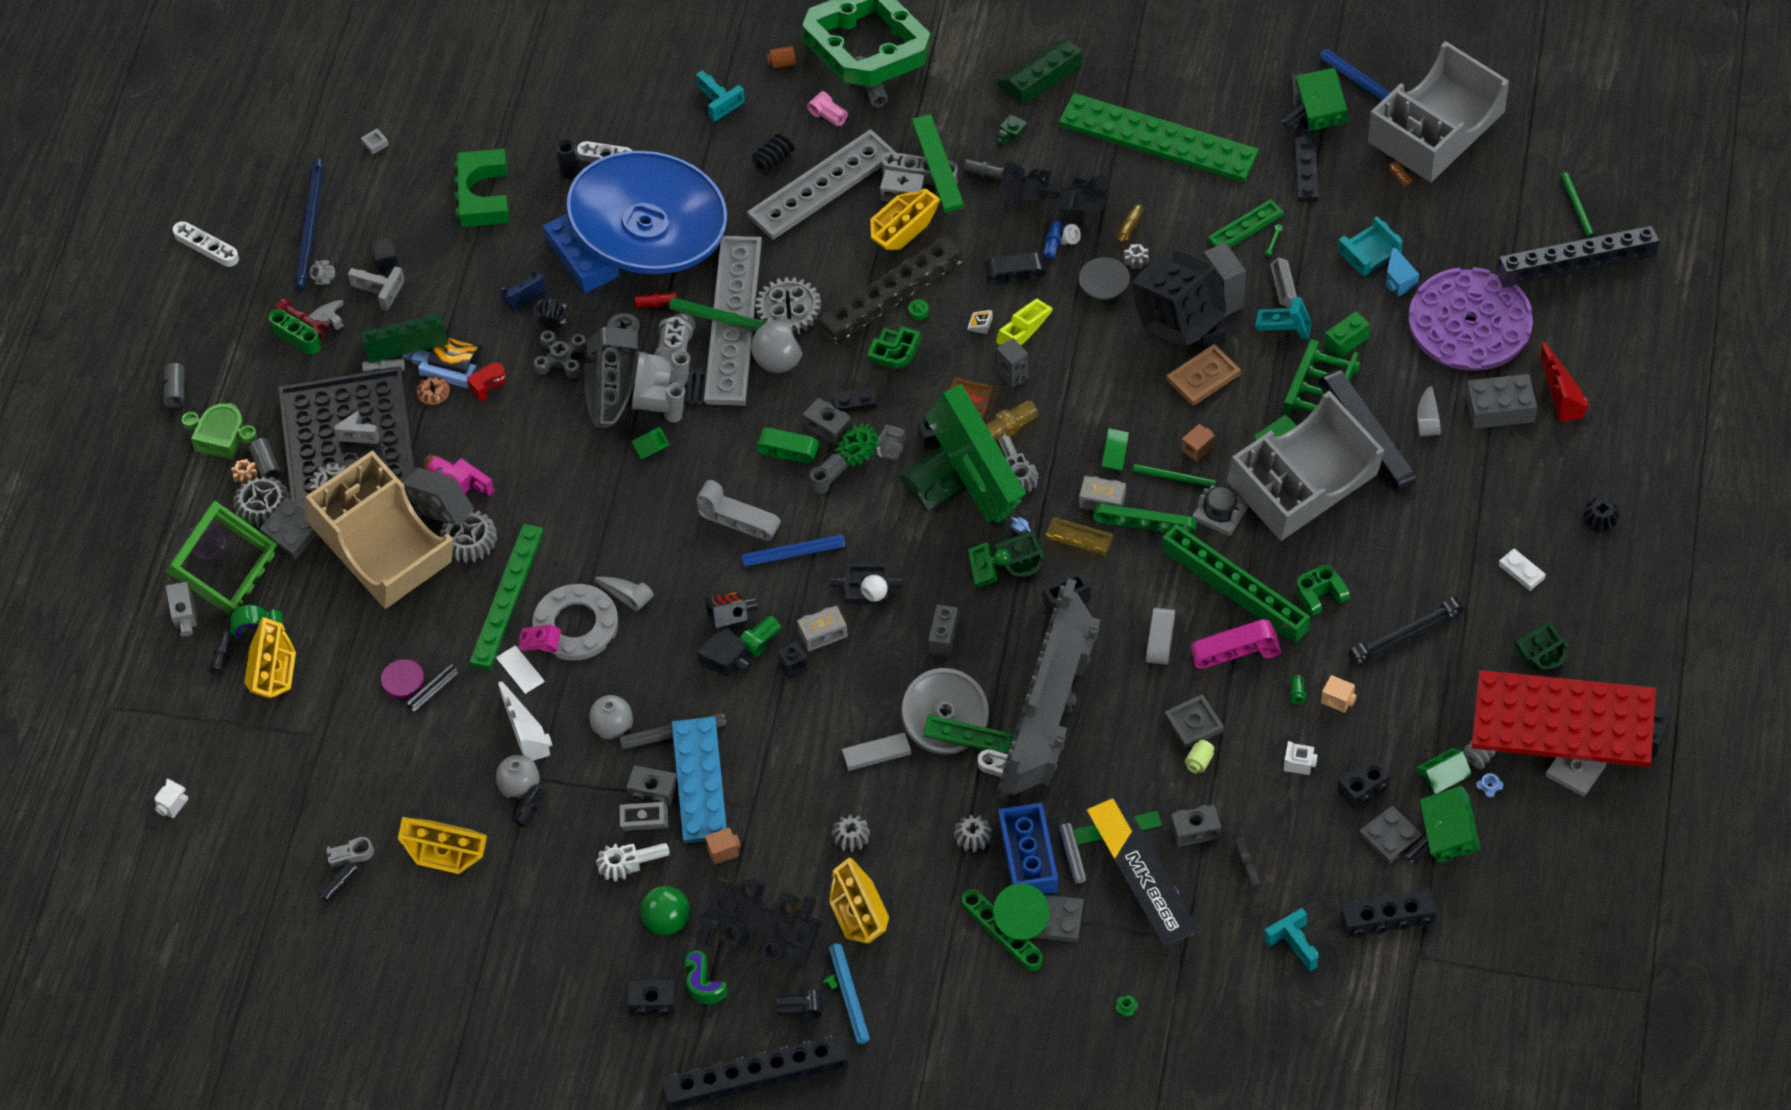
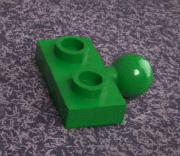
[968,542,1010,588]

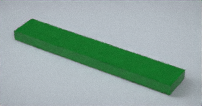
[912,114,964,213]

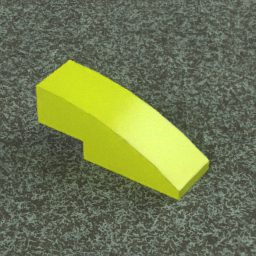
[996,298,1053,346]

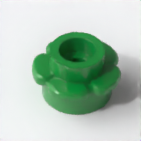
[1115,995,1138,1017]

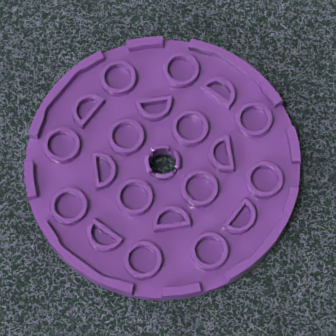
[1409,267,1533,371]

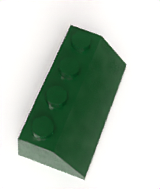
[997,40,1082,106]
[361,314,448,363]

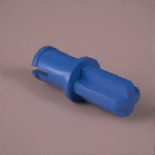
[1043,221,1064,259]

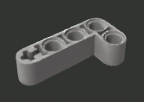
[881,152,958,198]
[696,480,781,541]

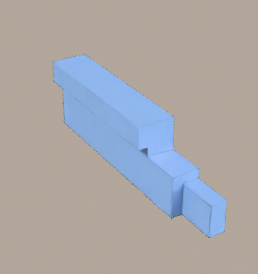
[402,350,477,388]

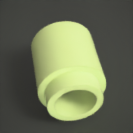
[1185,740,1214,773]

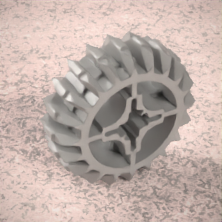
[233,475,290,529]
[440,511,497,563]

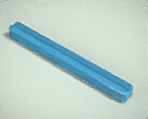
[829,943,870,1044]

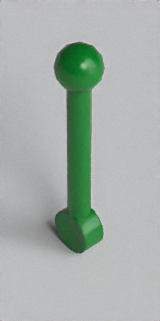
[1264,224,1283,257]

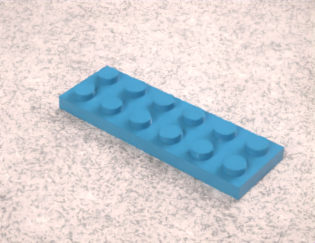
[672,717,727,844]

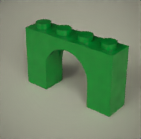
[454,149,509,227]

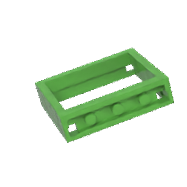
[165,501,277,615]

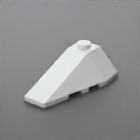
[498,681,552,761]

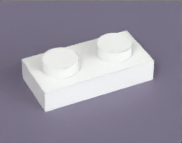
[1499,549,1545,591]

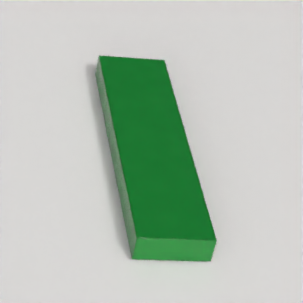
[1207,199,1283,248]
[923,715,1013,755]

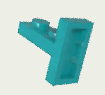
[696,70,745,122]
[1255,297,1312,339]
[1264,908,1319,972]

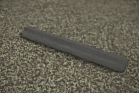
[620,713,726,749]

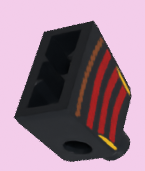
[704,592,757,628]

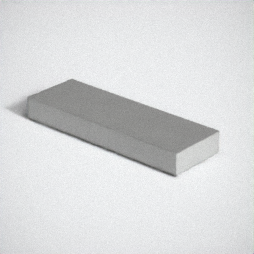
[842,733,911,771]

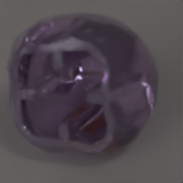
[185,520,225,560]

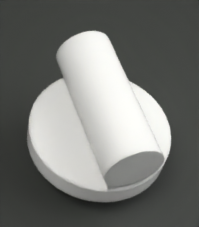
[1060,224,1081,245]

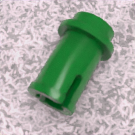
[1289,675,1306,704]

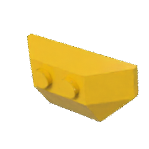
[870,189,941,250]
[244,617,296,698]
[398,817,487,874]
[829,857,889,944]

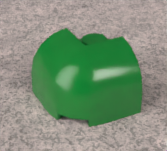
[867,326,921,369]

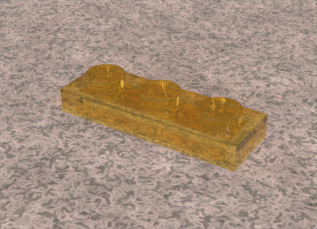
[1046,517,1113,555]

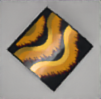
[427,337,482,374]

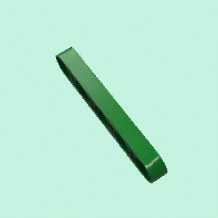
[1093,504,1197,535]
[962,890,1043,971]

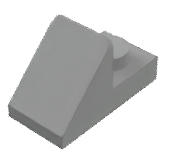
[334,411,379,444]

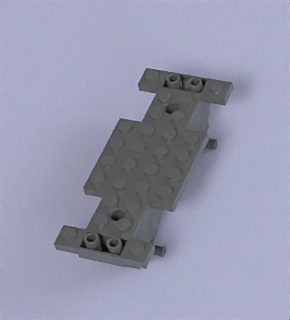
[996,578,1100,803]

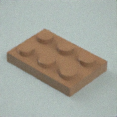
[1166,344,1241,406]

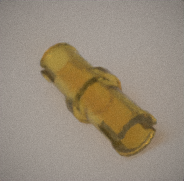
[1116,204,1144,241]

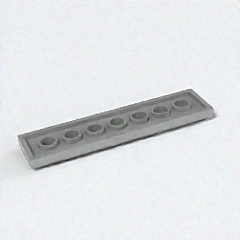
[747,129,896,240]

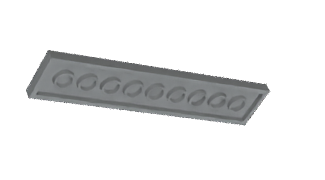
[704,236,762,405]

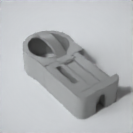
[327,837,374,868]

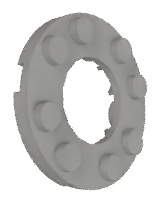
[533,584,618,660]

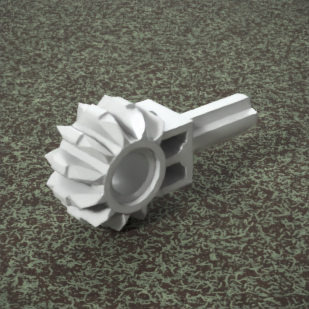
[596,843,669,882]

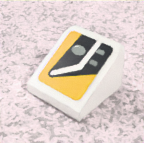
[967,310,993,334]

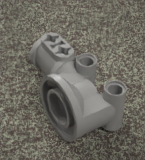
[632,317,693,422]

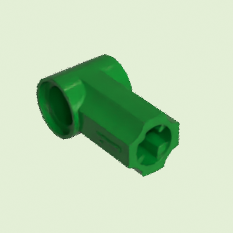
[740,616,781,657]

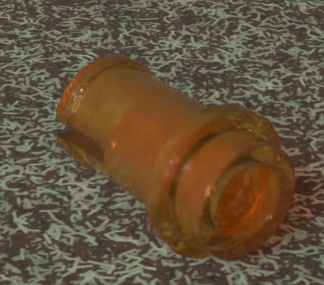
[1388,161,1412,187]

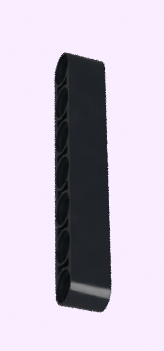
[1318,369,1416,492]

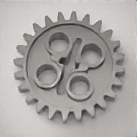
[755,277,822,334]

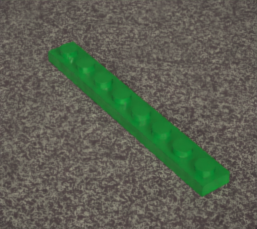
[469,524,544,671]

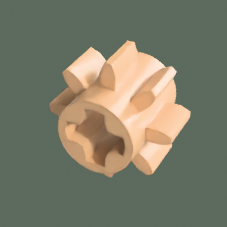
[231,459,258,484]

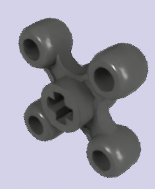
[533,331,587,379]

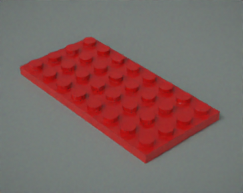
[1472,670,1656,767]

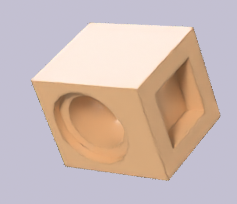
[1321,675,1357,713]

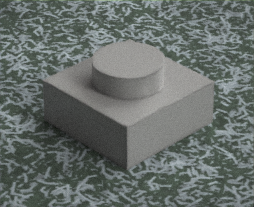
[361,129,389,155]

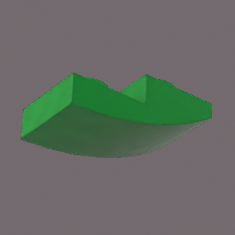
[1101,428,1129,472]

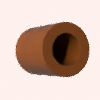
[766,46,796,69]

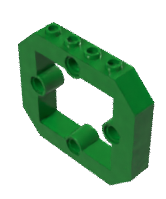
[802,0,931,86]

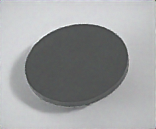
[1079,257,1130,300]

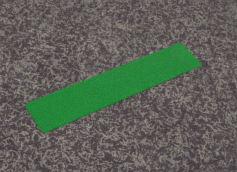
[1073,811,1162,845]

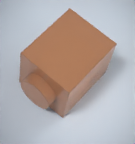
[1182,424,1215,462]
[705,828,741,865]

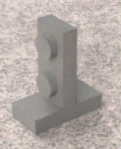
[348,267,405,311]

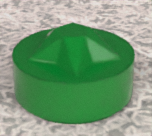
[908,299,929,320]

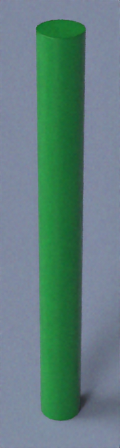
[1561,172,1595,239]
[1133,464,1216,488]

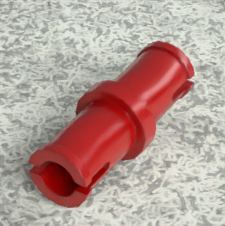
[635,292,677,309]

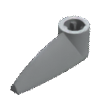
[1417,386,1441,437]
[595,577,653,611]

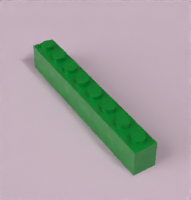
[1162,524,1310,644]

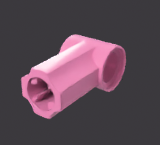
[807,91,848,126]

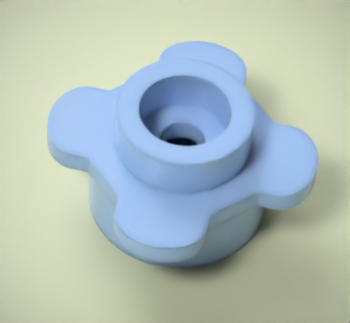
[1010,517,1031,535]
[1476,773,1503,797]

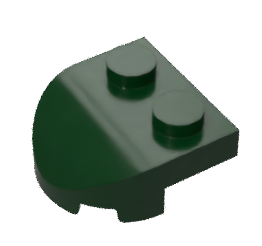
[994,531,1044,578]
[1513,621,1568,671]

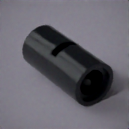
[555,138,579,179]

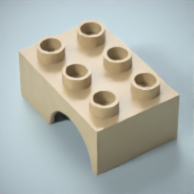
[305,450,453,609]

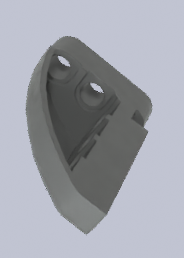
[584,327,640,428]

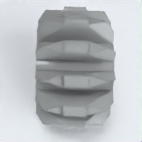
[832,814,870,853]
[954,814,992,853]

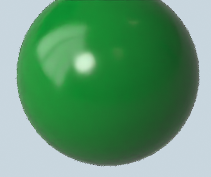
[640,886,690,936]

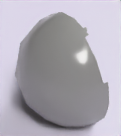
[751,320,803,373]

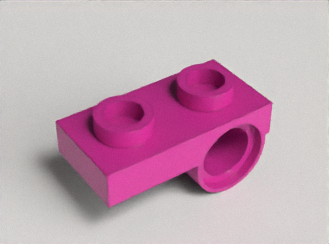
[518,624,561,652]

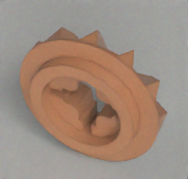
[417,375,450,405]

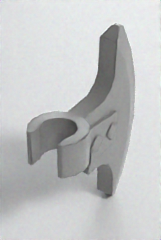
[308,300,344,330]

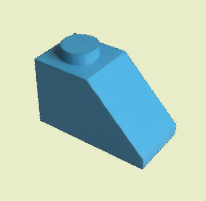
[1386,247,1419,297]

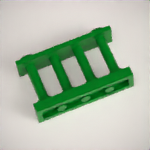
[1284,339,1360,416]

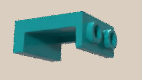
[1338,217,1402,277]

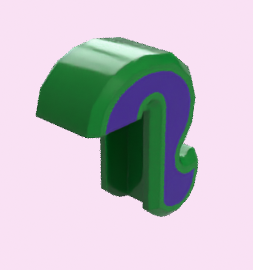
[230,605,283,639]
[685,950,728,1004]

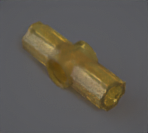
[986,401,1038,441]

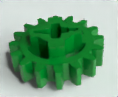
[836,423,880,466]

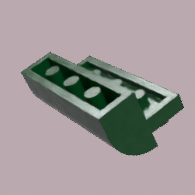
[898,447,965,511]

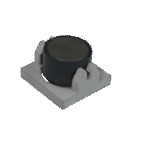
[1192,485,1249,536]

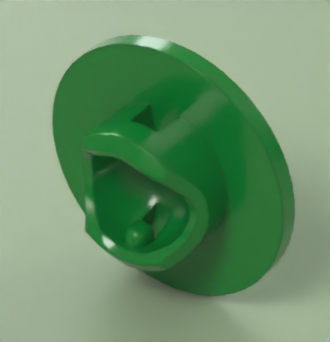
[993,884,1050,940]

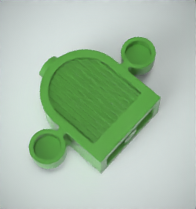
[182,403,257,460]

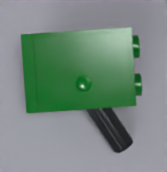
[1281,68,1348,131]
[1405,786,1480,864]

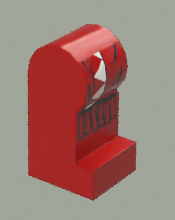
[467,363,506,402]

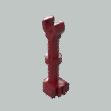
[275,298,330,338]

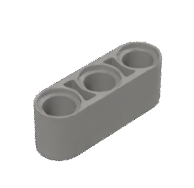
[1146,607,1175,665]

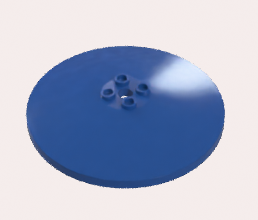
[566,151,727,274]

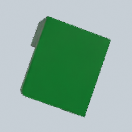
[632,427,669,459]

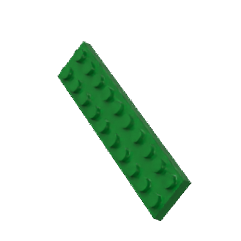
[1059,93,1259,183]

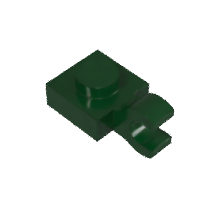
[997,114,1027,146]

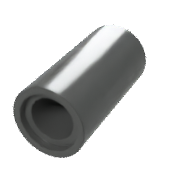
[163,363,185,408]
[249,438,282,481]

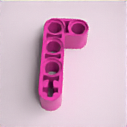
[1191,620,1281,668]

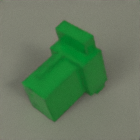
[823,975,838,991]

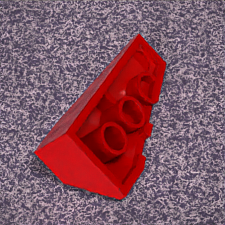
[1540,343,1588,422]

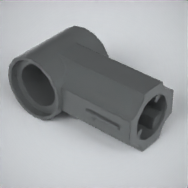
[810,454,847,494]

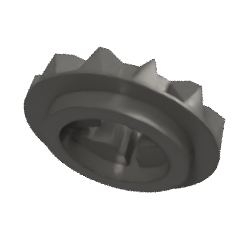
[607,313,639,332]

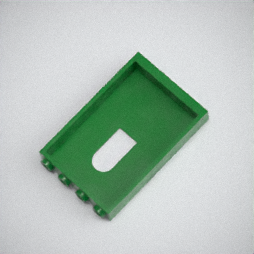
[924,384,1026,524]

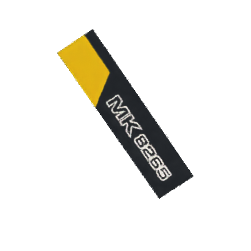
[1087,795,1200,946]

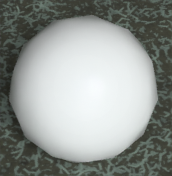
[861,575,888,602]

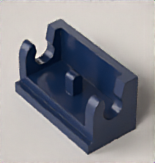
[501,269,546,310]

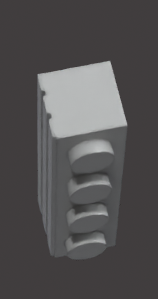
[1270,257,1297,308]

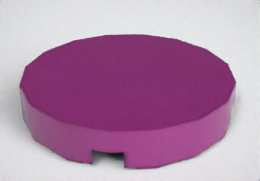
[381,659,424,699]

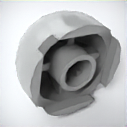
[589,695,633,739]
[496,755,540,799]

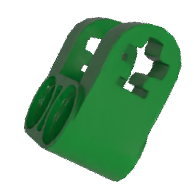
[1297,565,1350,616]

